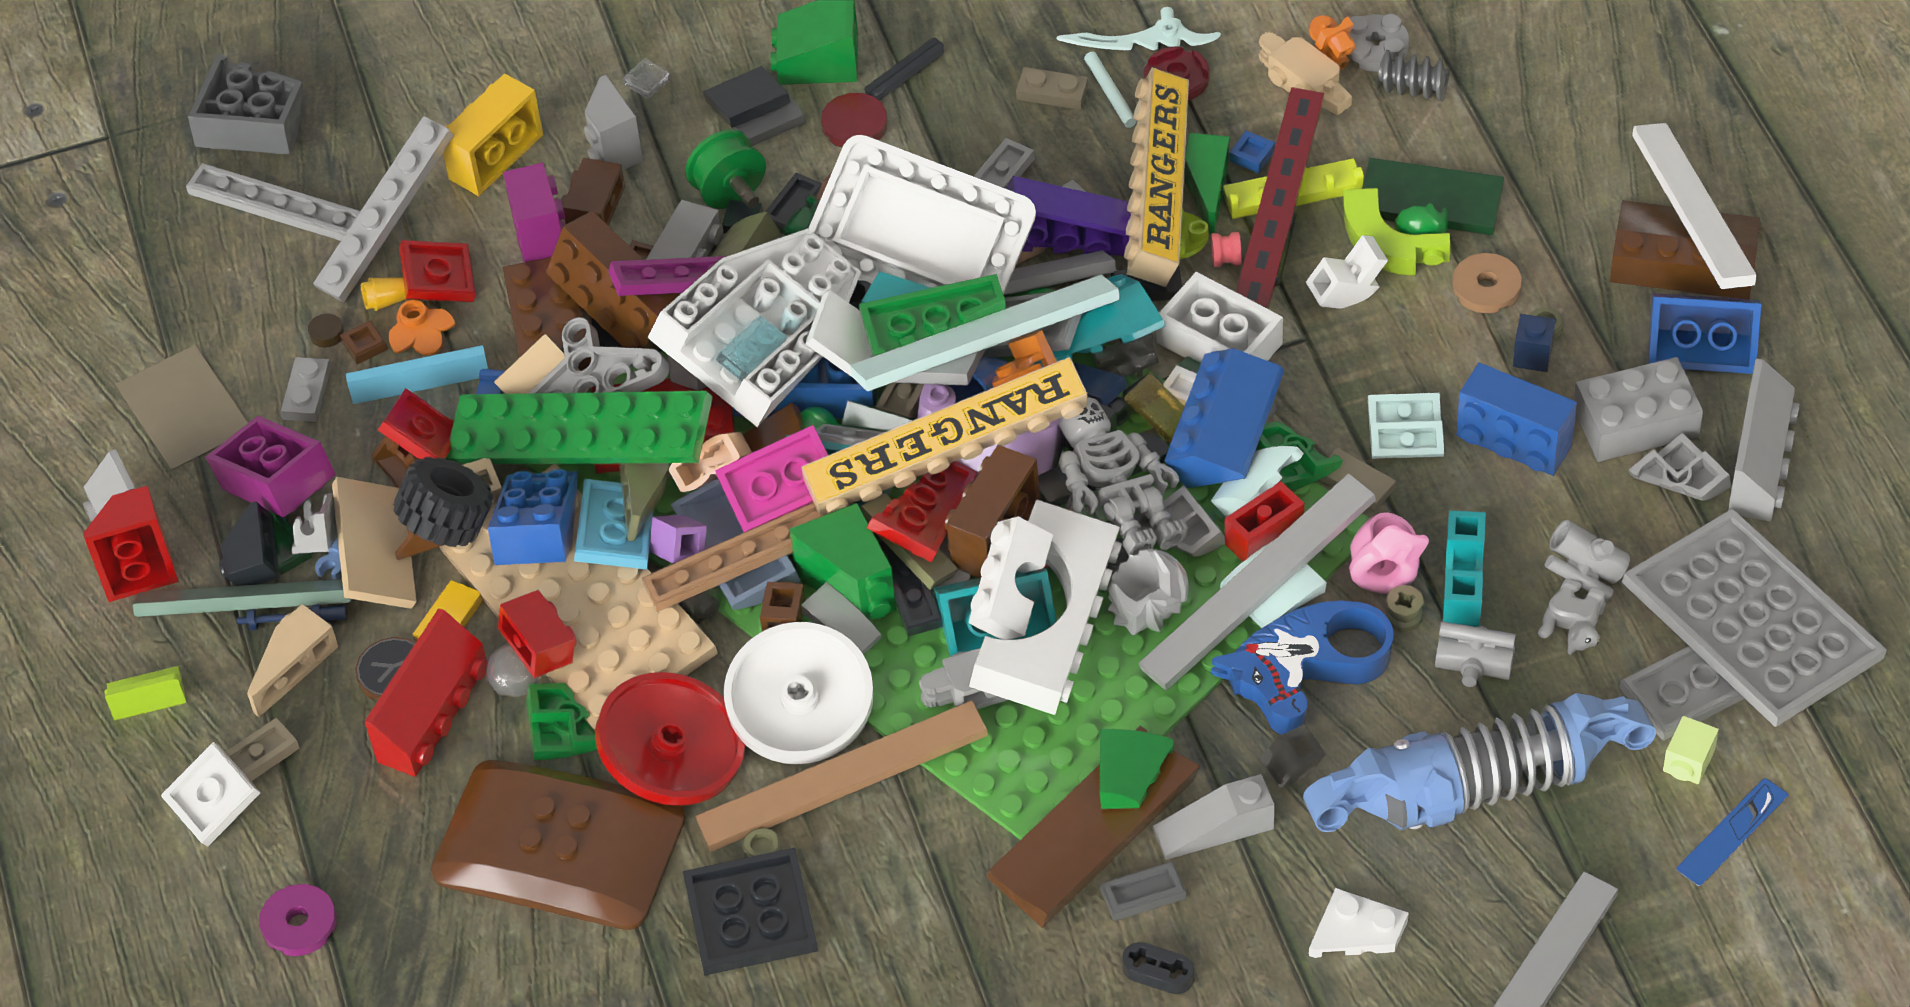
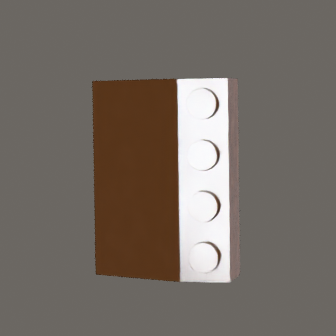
[1610,200,1760,299]

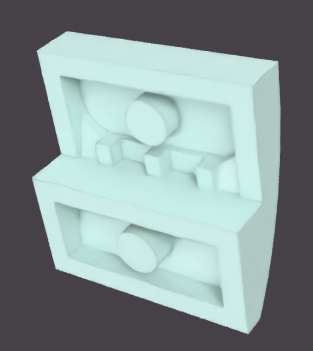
[1368,393,1444,459]
[1220,540,1327,628]

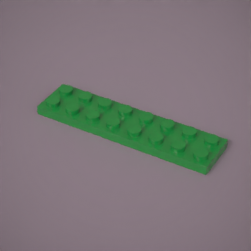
[445,391,713,464]

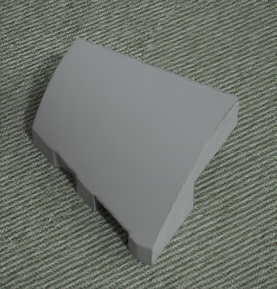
[1629,433,1731,501]
[1133,486,1225,557]

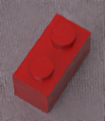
[1225,481,1305,562]
[498,589,577,678]

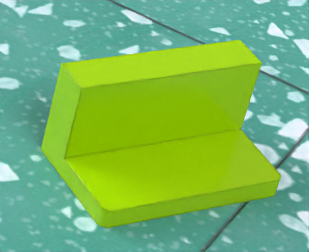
[104,666,187,721]

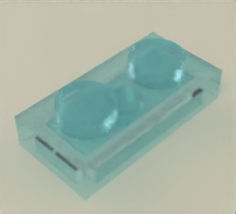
[716,315,788,381]

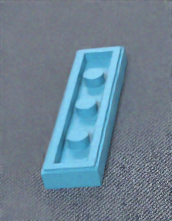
[346,345,488,404]

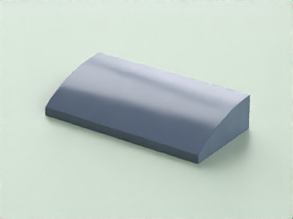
[671,478,801,610]

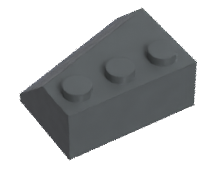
[188,53,303,155]

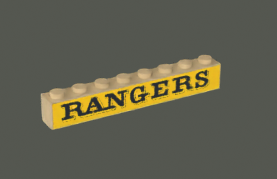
[1124,67,1189,287]
[801,357,1087,516]

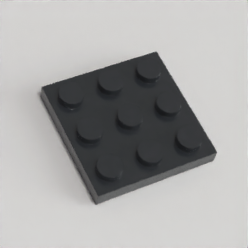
[683,847,818,976]

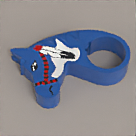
[1211,600,1393,736]

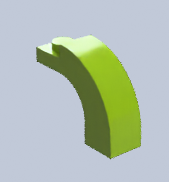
[1343,188,1450,276]

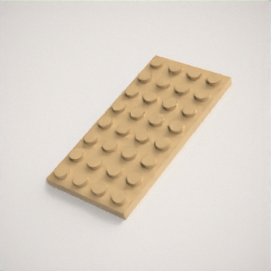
[439,464,718,731]

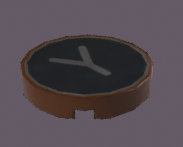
[355,637,415,700]

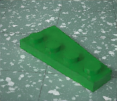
[859,274,1006,357]

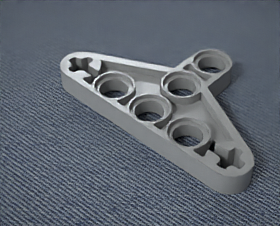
[528,317,670,394]

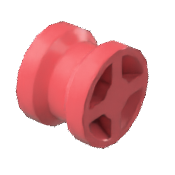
[1211,232,1241,268]

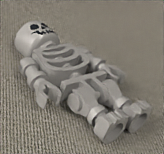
[1058,397,1188,556]

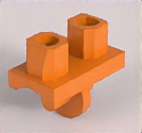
[1309,15,1356,71]

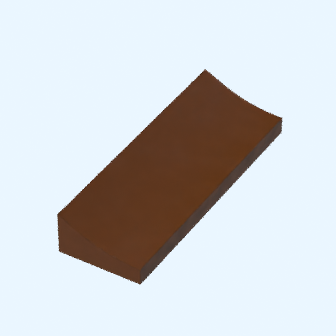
[986,725,1200,928]

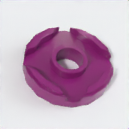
[259,884,337,956]

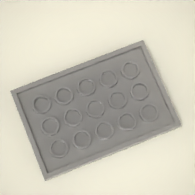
[1622,509,1887,727]

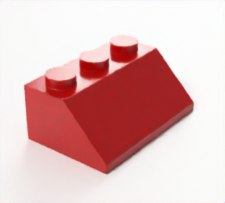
[83,485,179,602]

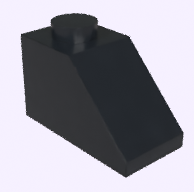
[219,501,280,586]

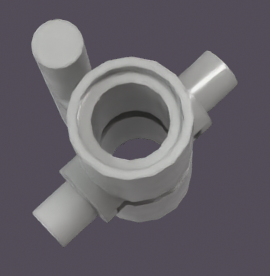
[1545,520,1630,601]
[1435,621,1516,687]

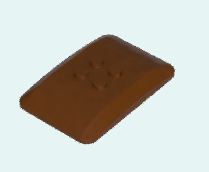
[431,760,685,930]

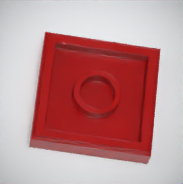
[399,240,475,302]
[378,388,454,459]

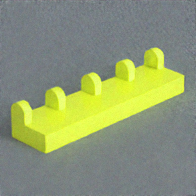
[1223,158,1364,219]

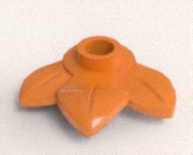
[389,300,455,356]

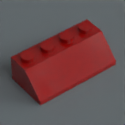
[365,608,488,777]

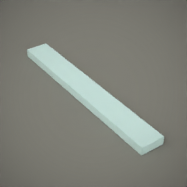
[850,274,1119,391]

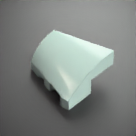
[1211,446,1304,517]

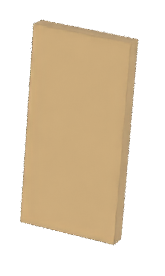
[332,477,417,609]

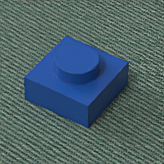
[1229,131,1275,174]

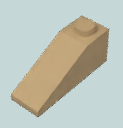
[247,604,338,717]

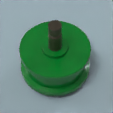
[685,129,766,209]

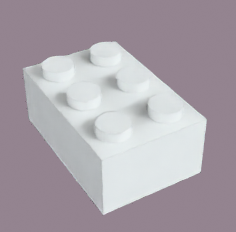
[1156,272,1283,363]

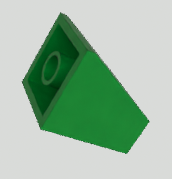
[770,0,859,85]
[789,503,896,620]

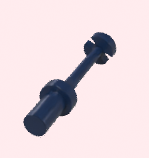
[237,604,347,631]

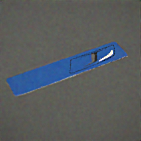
[1676,778,1788,886]

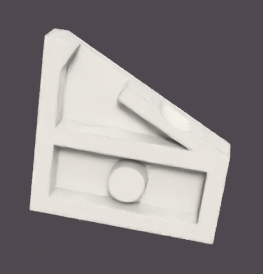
[1309,888,1409,958]

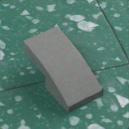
[801,582,881,654]

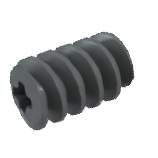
[1377,50,1450,102]

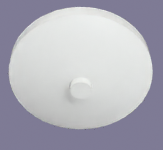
[724,622,874,764]

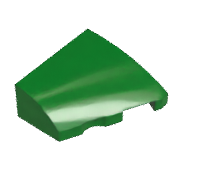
[1256,421,1343,491]
[526,683,597,761]
[1100,729,1174,809]

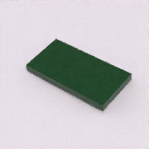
[1362,158,1504,235]

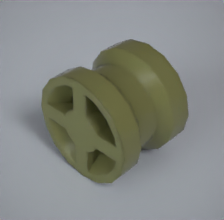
[1386,585,1423,632]

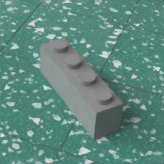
[646,200,723,294]

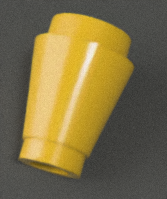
[361,277,406,311]

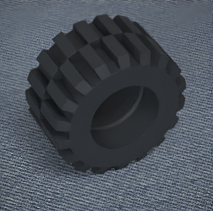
[393,457,494,547]

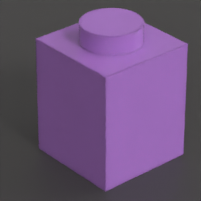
[649,514,707,563]

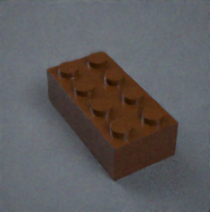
[546,211,680,352]
[502,257,591,371]

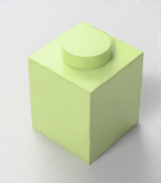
[1663,716,1719,784]

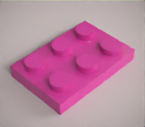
[715,425,828,532]

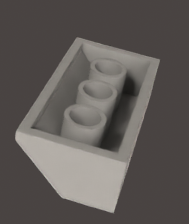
[1728,358,1800,522]

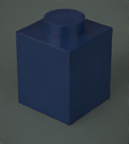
[1513,314,1556,372]

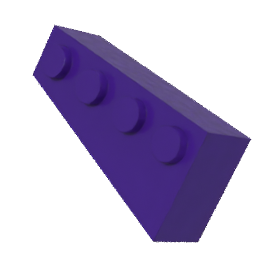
[1005,176,1131,256]

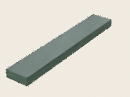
[133,579,351,617]

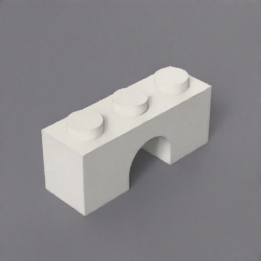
[968,516,1053,640]

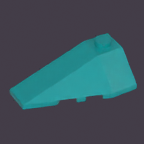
[1033,275,1165,368]

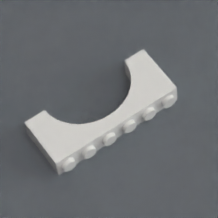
[969,500,1122,715]

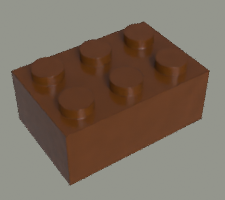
[945,445,1040,578]

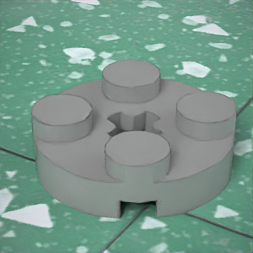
[1347,14,1409,72]

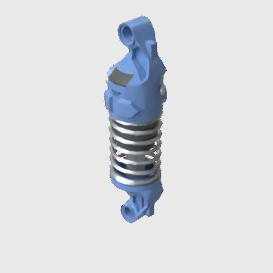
[1303,693,1656,832]

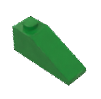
[1184,133,1230,235]

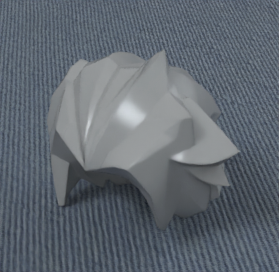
[1107,549,1189,635]

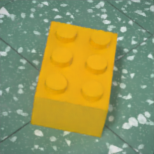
[443,73,544,196]

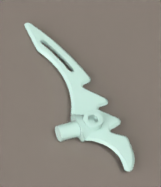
[1056,7,1221,50]

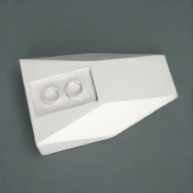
[648,228,861,427]

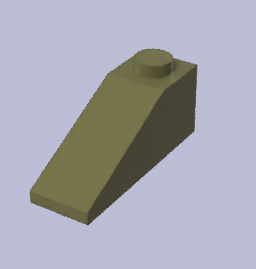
[619,463,673,541]

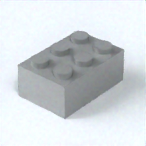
[1574,357,1703,462]

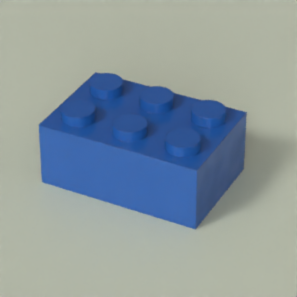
[1456,362,1577,476]

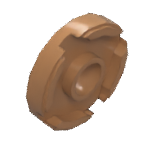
[1452,253,1522,314]

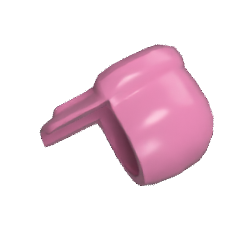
[1349,512,1429,594]

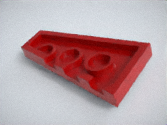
[867,461,977,562]

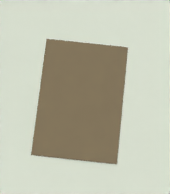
[115,345,248,470]

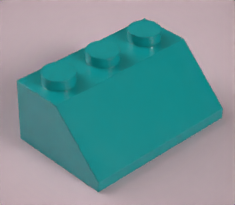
[934,568,1057,657]

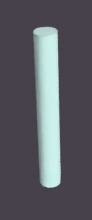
[1084,52,1137,128]

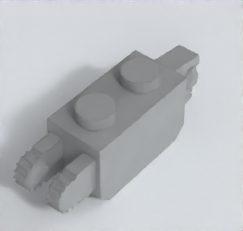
[919,639,1013,709]

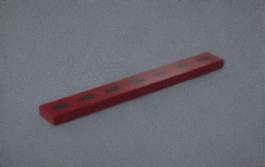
[1236,87,1324,309]

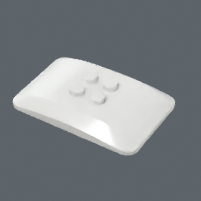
[808,135,1036,295]

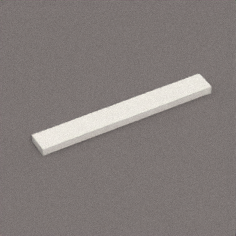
[1632,123,1756,289]

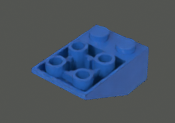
[488,469,578,565]

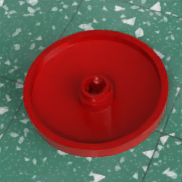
[595,672,745,805]

